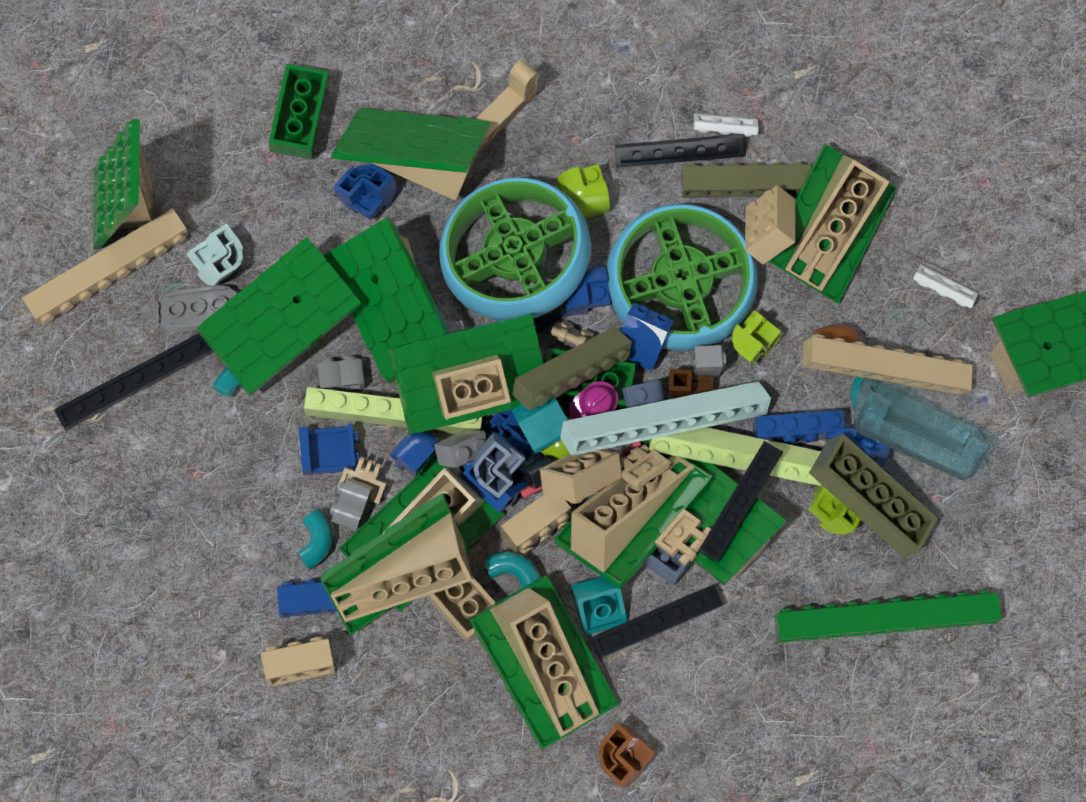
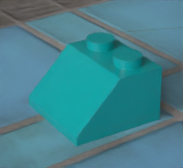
[512,397,568,454]
[571,577,627,636]

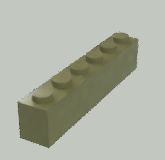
[680,162,811,198]
[512,327,632,411]

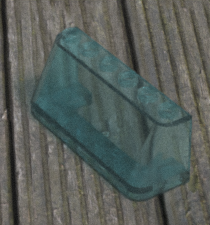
[854,377,991,480]

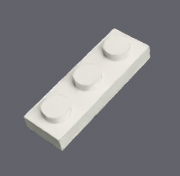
[693,114,758,137]
[913,264,978,308]

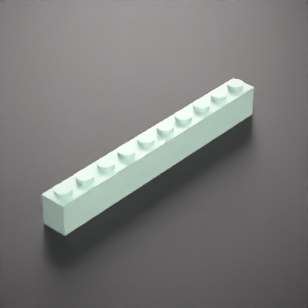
[560,381,771,456]

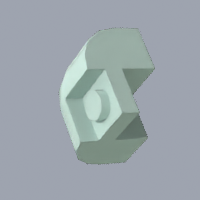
[186,224,243,286]

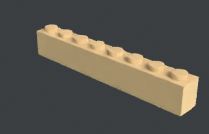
[22,208,188,326]
[802,335,972,395]

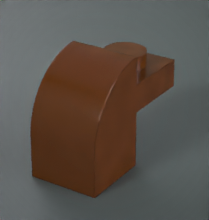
[669,369,714,398]

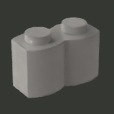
[317,356,364,391]
[330,478,374,531]

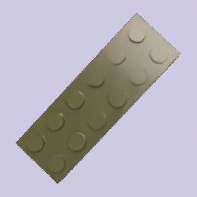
[809,434,938,557]

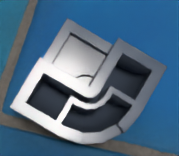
[622,380,666,408]
[473,433,526,499]

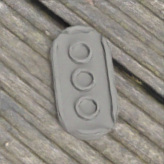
[154,285,237,333]

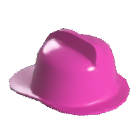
[569,381,618,419]

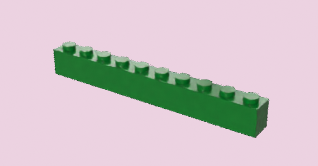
[774,590,1002,643]

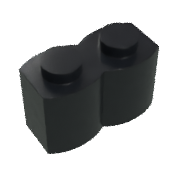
[513,450,554,489]

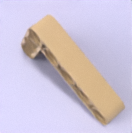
[476,60,538,152]

